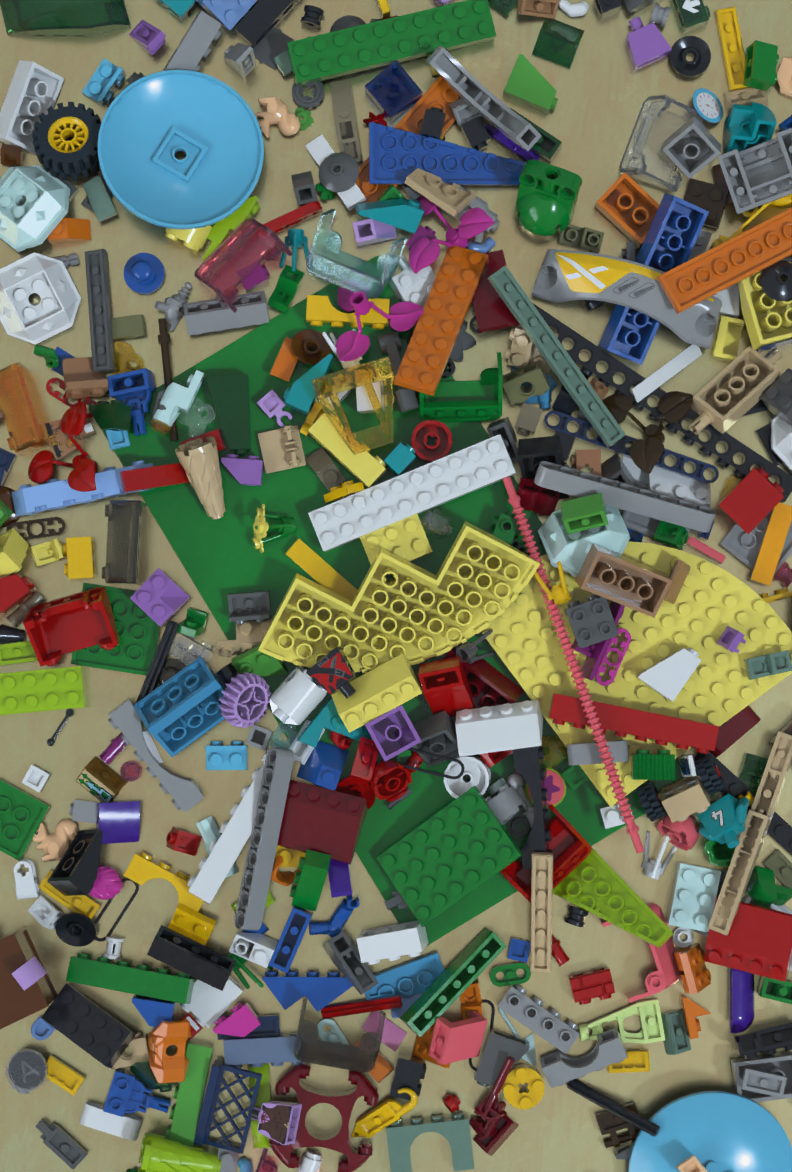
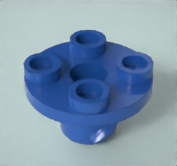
[124,253,165,295]

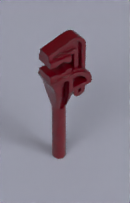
[469,1056,515,1138]

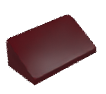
[473,1115,519,1156]

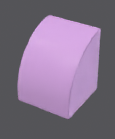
[12,956,47,991]

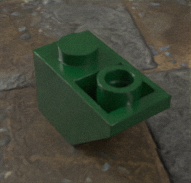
[89,400,131,431]

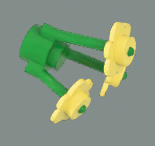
[252,504,296,553]

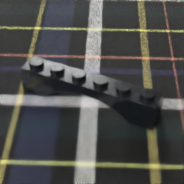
[513,746,553,869]

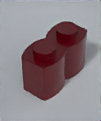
[516,478,560,516]

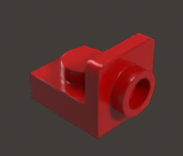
[166,827,201,856]

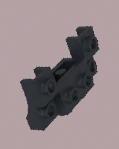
[734,1023,792,1059]

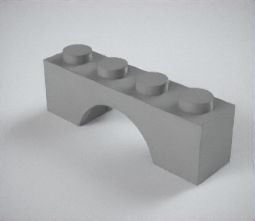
[540,1027,628,1088]

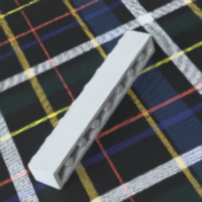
[187,750,268,905]

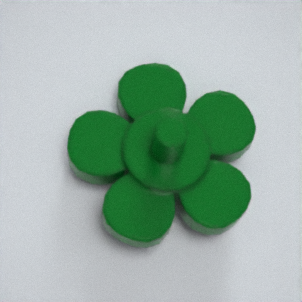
[315,183,335,201]

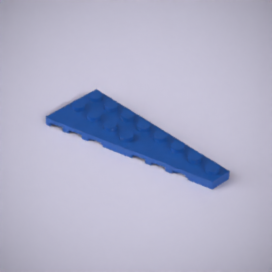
[369,122,526,186]

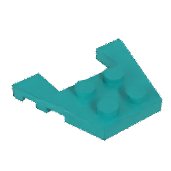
[297,696,373,748]

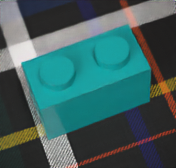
[384,442,416,476]

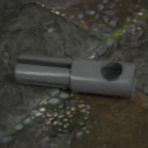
[386,786,413,810]

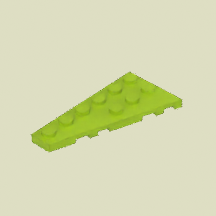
[553,847,674,948]

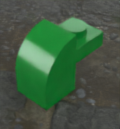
[746,866,792,908]

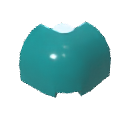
[724,102,777,153]

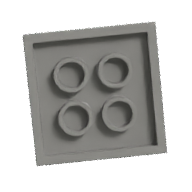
[719,509,792,575]

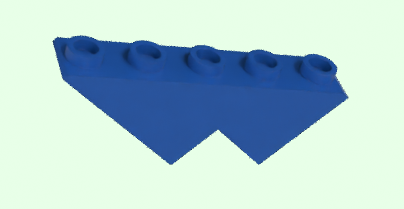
[262,970,353,1012]

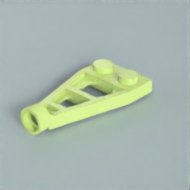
[578,998,665,1044]

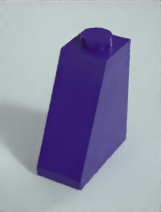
[328,859,353,898]

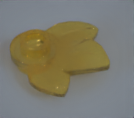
[114,341,144,375]

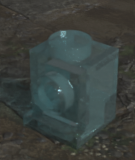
[268,722,299,749]

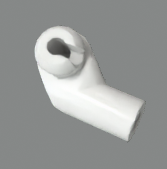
[558,0,589,17]

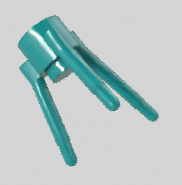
[279,229,313,273]

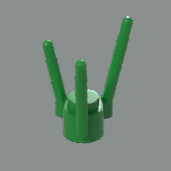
[228,953,274,989]

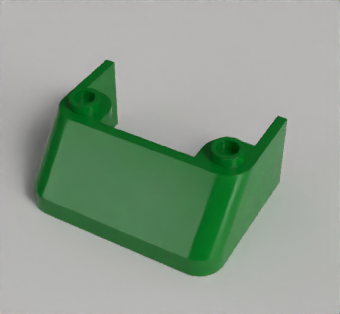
[419,352,503,422]

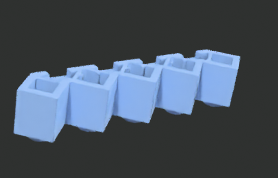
[11,461,153,517]

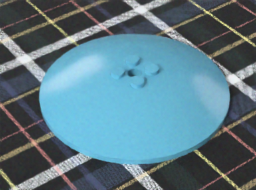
[98,70,264,230]
[628,1091,792,1172]

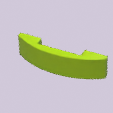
[248,1063,271,1148]

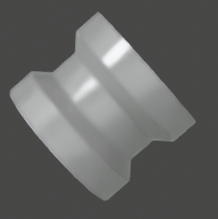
[649,3,671,27]

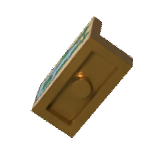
[76,756,127,803]

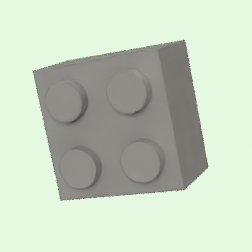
[662,115,722,179]

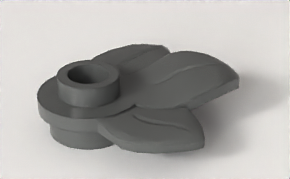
[449,321,476,361]

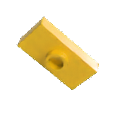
[608,1050,651,1073]
[46,1055,86,1096]

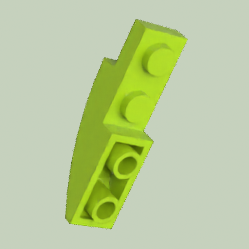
[202,196,260,266]

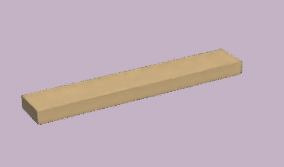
[530,852,553,973]

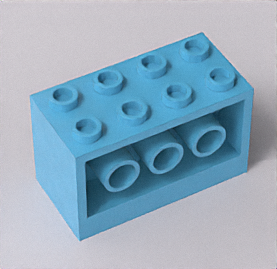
[133,656,225,757]

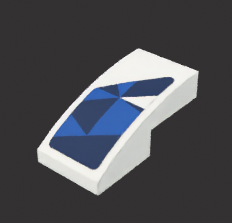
[678,754,697,777]

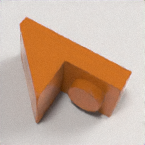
[680,995,711,1039]

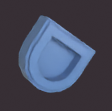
[31,1015,55,1041]

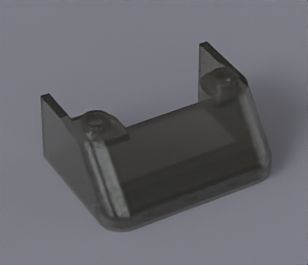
[102,500,147,586]
[293,997,386,1072]

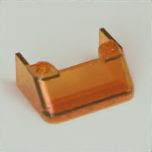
[0,362,50,456]

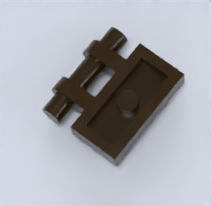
[595,1102,641,1148]

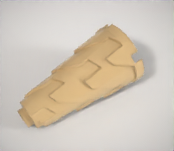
[175,437,226,520]

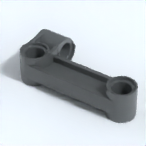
[377,331,420,413]

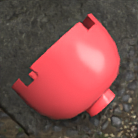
[657,814,699,851]

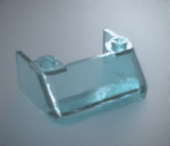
[306,209,406,299]

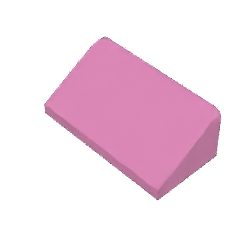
[361,1011,407,1052]

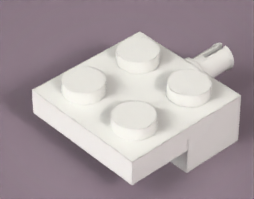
[388,255,436,308]

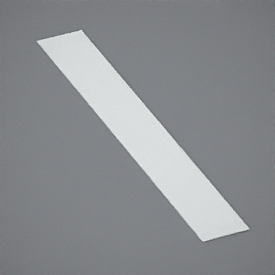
[632,344,702,403]

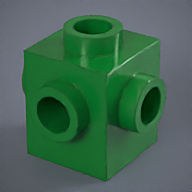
[491,511,521,545]

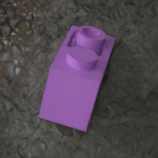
[221,454,264,487]

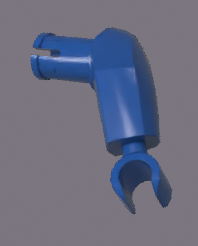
[309,895,360,938]

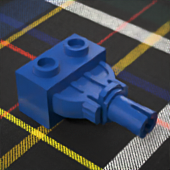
[107,368,156,436]
[103,1068,171,1117]

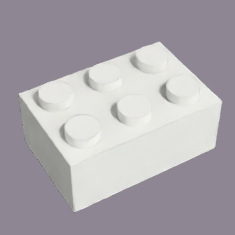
[356,920,429,965]

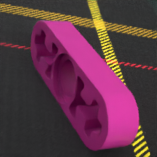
[595,628,631,686]

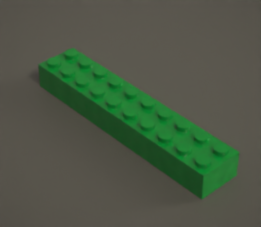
[286,0,496,87]

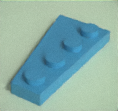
[364,951,444,1000]

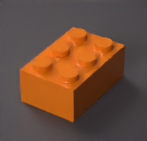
[595,172,659,248]

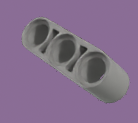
[567,740,629,766]

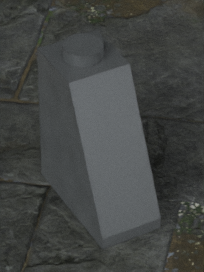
[474,1029,530,1087]

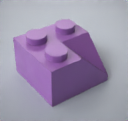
[130,568,190,627]
[365,704,422,761]

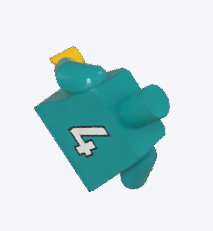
[697,791,754,848]

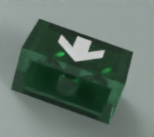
[672,0,711,33]

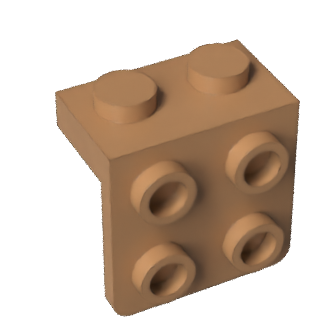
[62,357,108,399]

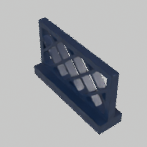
[194,1059,262,1154]

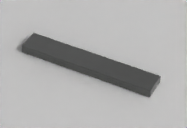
[85,249,115,373]

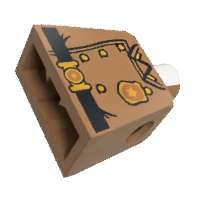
[42,420,95,461]

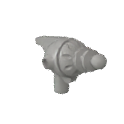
[155,282,192,331]

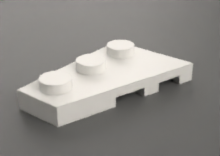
[647,466,711,507]

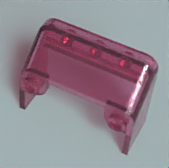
[194,218,293,313]

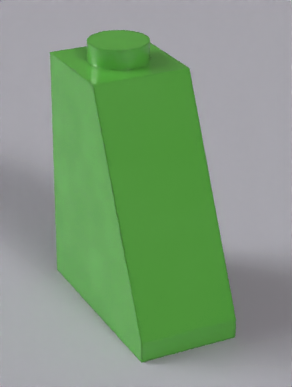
[503,54,558,115]

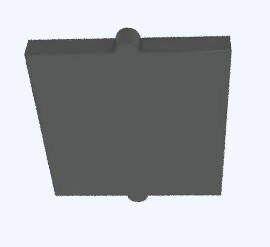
[250,27,294,70]

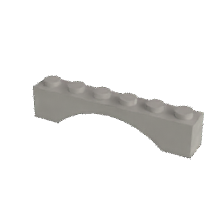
[108,698,205,813]

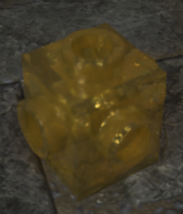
[541,736,568,769]

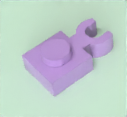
[257,390,292,427]

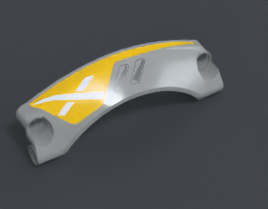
[532,249,722,349]

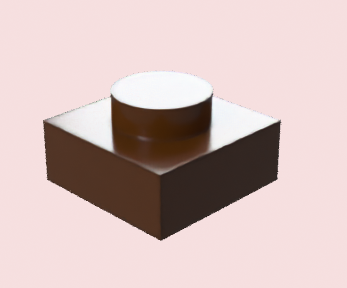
[0,143,23,167]

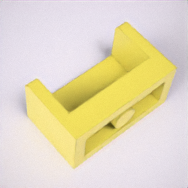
[711,316,745,362]

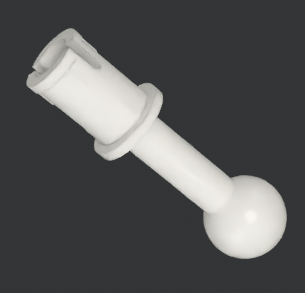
[507,773,534,828]

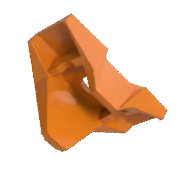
[147,1019,191,1083]

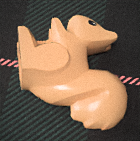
[256,97,300,138]
[32,819,78,862]

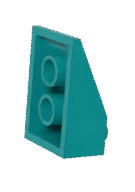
[283,354,334,416]

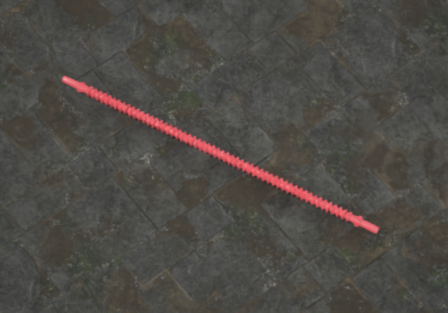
[503,477,645,854]

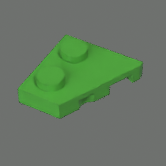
[231,645,288,677]

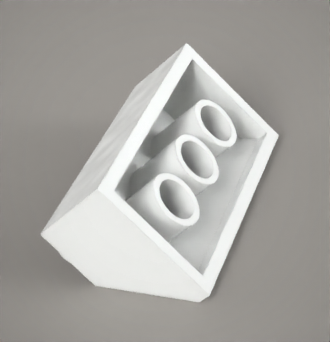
[0,60,64,154]
[455,700,543,757]

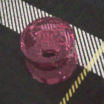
[773,562,792,588]
[120,760,142,782]

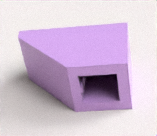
[352,219,397,247]

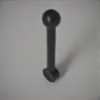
[47,709,74,746]

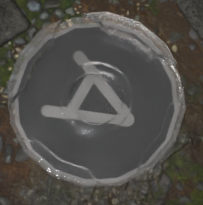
[6,1049,48,1092]

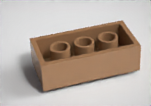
[575,544,673,618]

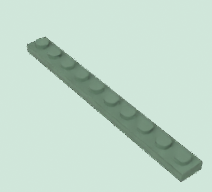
[487,265,626,447]

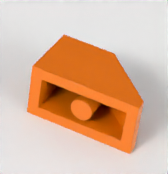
[47,218,92,244]

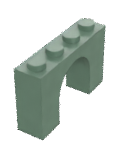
[386,1113,474,1172]

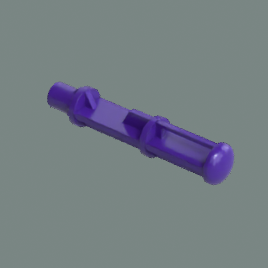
[485,122,540,161]

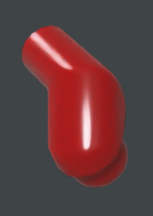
[330,731,351,750]
[406,747,423,773]

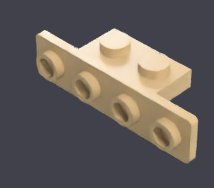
[216,619,272,656]

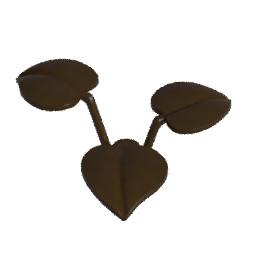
[602,391,693,474]

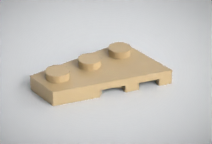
[405,168,478,217]

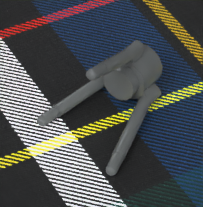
[455,629,496,664]

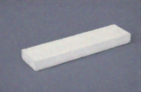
[305,134,366,211]

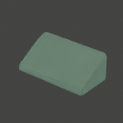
[82,175,118,223]
[661,1009,691,1055]

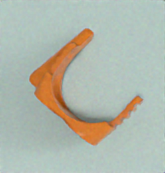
[271,856,300,886]

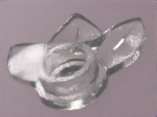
[176,397,216,438]

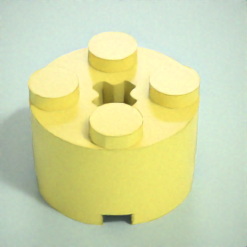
[165,225,212,252]

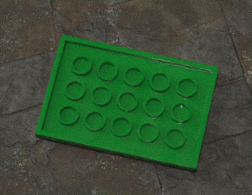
[376,786,523,927]

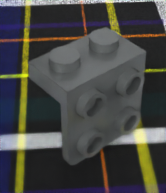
[564,594,618,648]

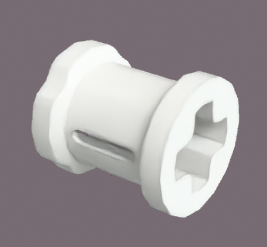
[103,936,124,960]

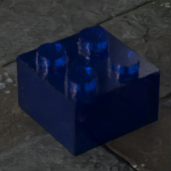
[365,60,423,123]

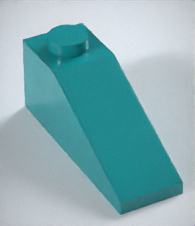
[355,198,424,233]

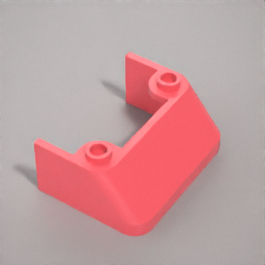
[600,903,683,1002]

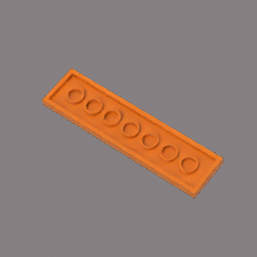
[356,76,461,203]
[657,207,792,314]
[394,245,488,396]

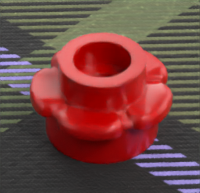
[442,1094,461,1113]

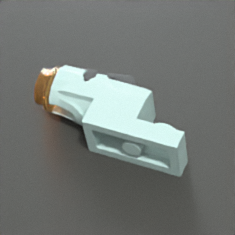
[151,370,204,434]

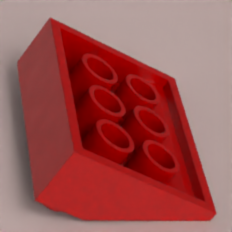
[704,896,792,982]

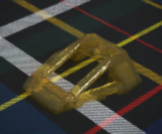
[312,356,395,455]

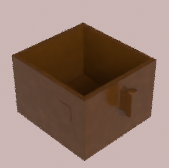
[0,926,58,1029]

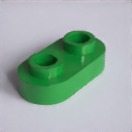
[489,962,531,987]

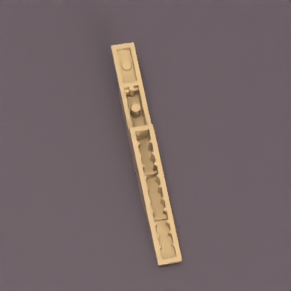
[708,731,792,936]

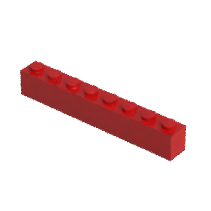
[548,693,719,754]

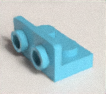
[82,58,125,107]
[205,741,248,770]

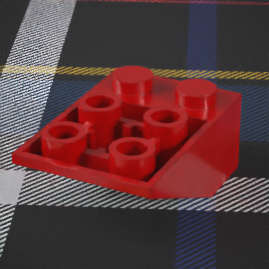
[418,656,475,717]

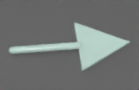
[498,1008,537,1067]

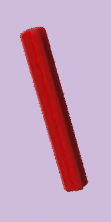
[321,995,402,1019]

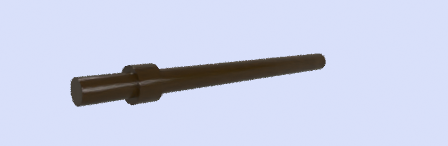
[158,318,178,442]

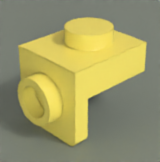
[29,538,64,567]

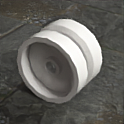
[444,754,491,799]

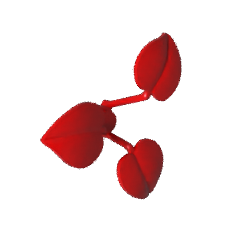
[28,402,97,492]

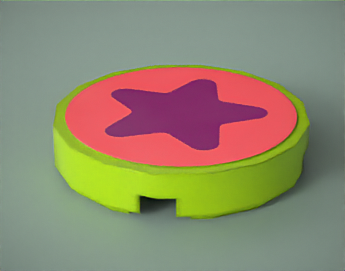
[525,767,567,809]

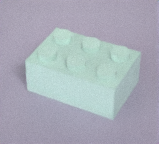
[666,861,721,933]

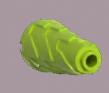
[138,1132,222,1172]

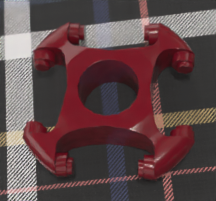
[269,1064,379,1172]

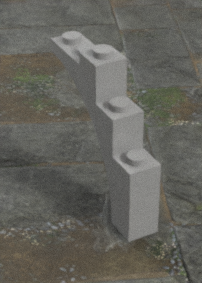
[426,45,542,151]

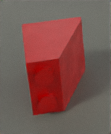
[719,467,785,534]
[0,574,35,619]

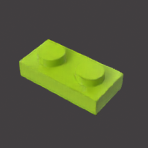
[0,641,38,666]

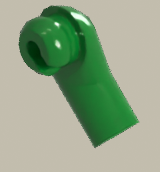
[34,344,59,368]

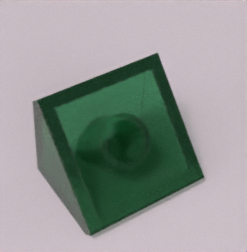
[532,18,584,69]

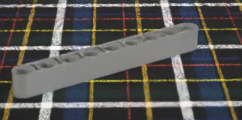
[534,461,717,533]
[234,747,294,931]

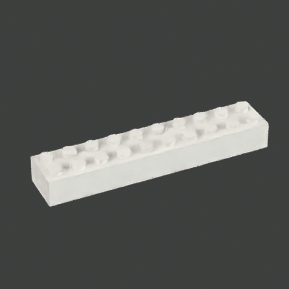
[308,434,517,552]

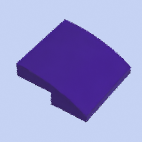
[96,801,140,844]

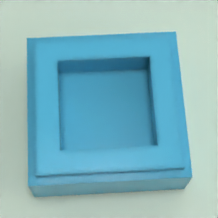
[106,430,131,450]

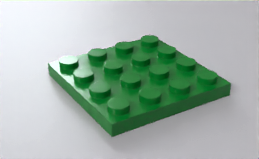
[71,583,161,676]

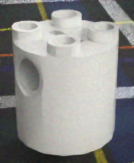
[269,666,327,725]

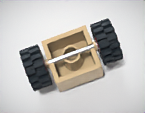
[636,754,726,823]

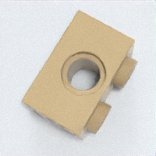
[109,1032,149,1070]

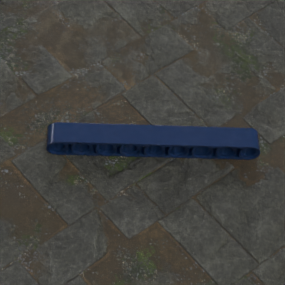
[543,411,719,485]

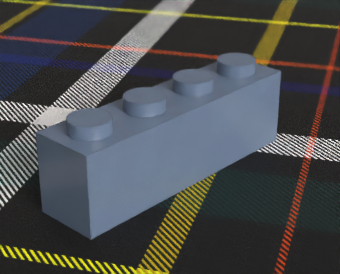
[223,1033,308,1068]

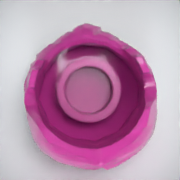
[88,865,123,900]

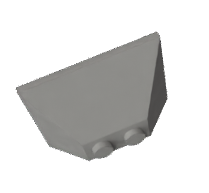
[717,128,792,214]

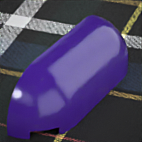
[730,968,755,1034]

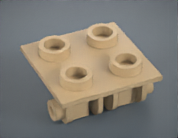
[258,425,306,474]

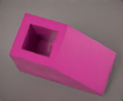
[212,1002,262,1037]

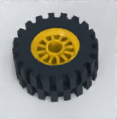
[32,102,101,181]

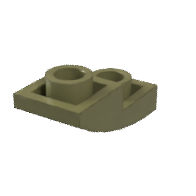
[557,224,604,253]
[111,314,146,340]

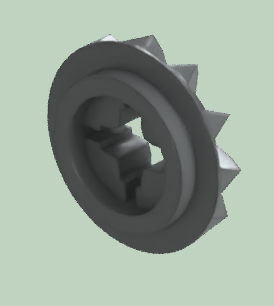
[292,81,324,108]

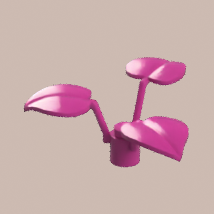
[409,195,495,274]
[336,278,424,361]

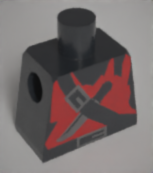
[306,647,357,699]

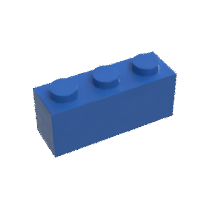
[268,906,313,973]

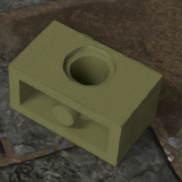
[503,361,550,405]

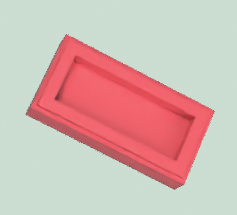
[686,536,726,564]

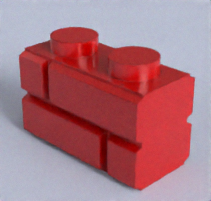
[568,967,615,1005]

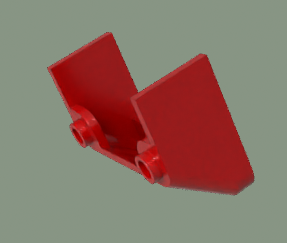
[500,804,592,903]

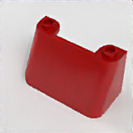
[23,587,120,667]

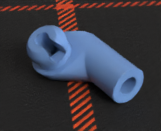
[466,237,496,254]

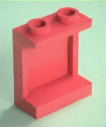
[429,1011,487,1065]

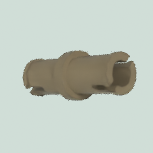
[6,590,45,628]

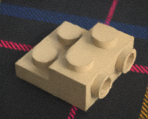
[505,325,559,373]

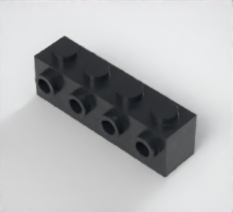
[147,925,237,991]

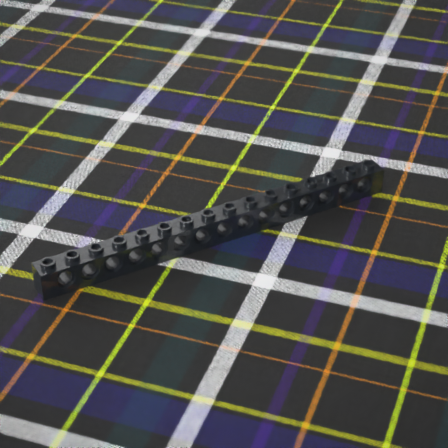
[513,303,792,503]

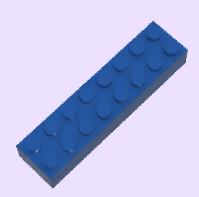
[598,193,709,365]

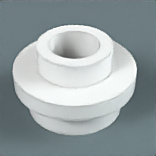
[673,927,694,947]

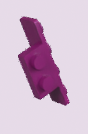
[571,601,625,680]

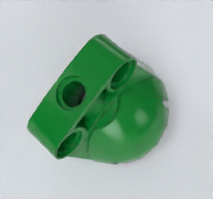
[515,160,582,236]

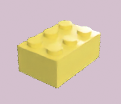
[360,514,433,565]

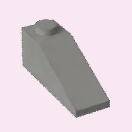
[223,43,256,79]

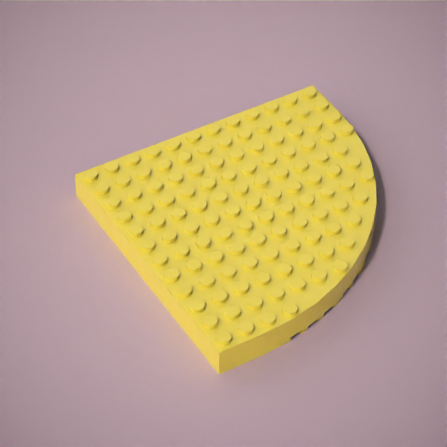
[481,541,792,807]

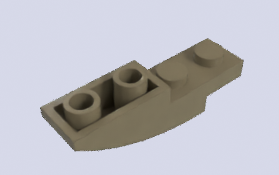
[330,79,363,162]

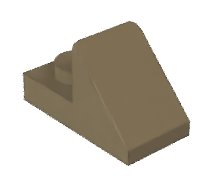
[305,447,346,492]

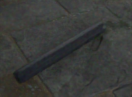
[135,621,179,704]
[567,1079,660,1136]

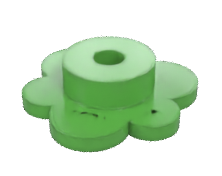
[294,107,314,131]

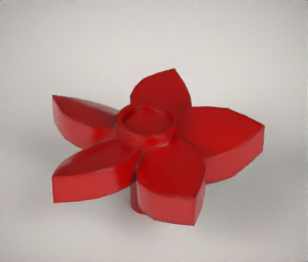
[363,112,387,126]

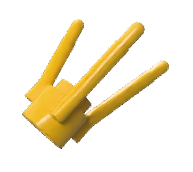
[534,561,571,605]

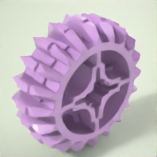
[219,672,272,728]

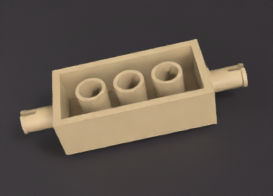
[689,346,783,435]

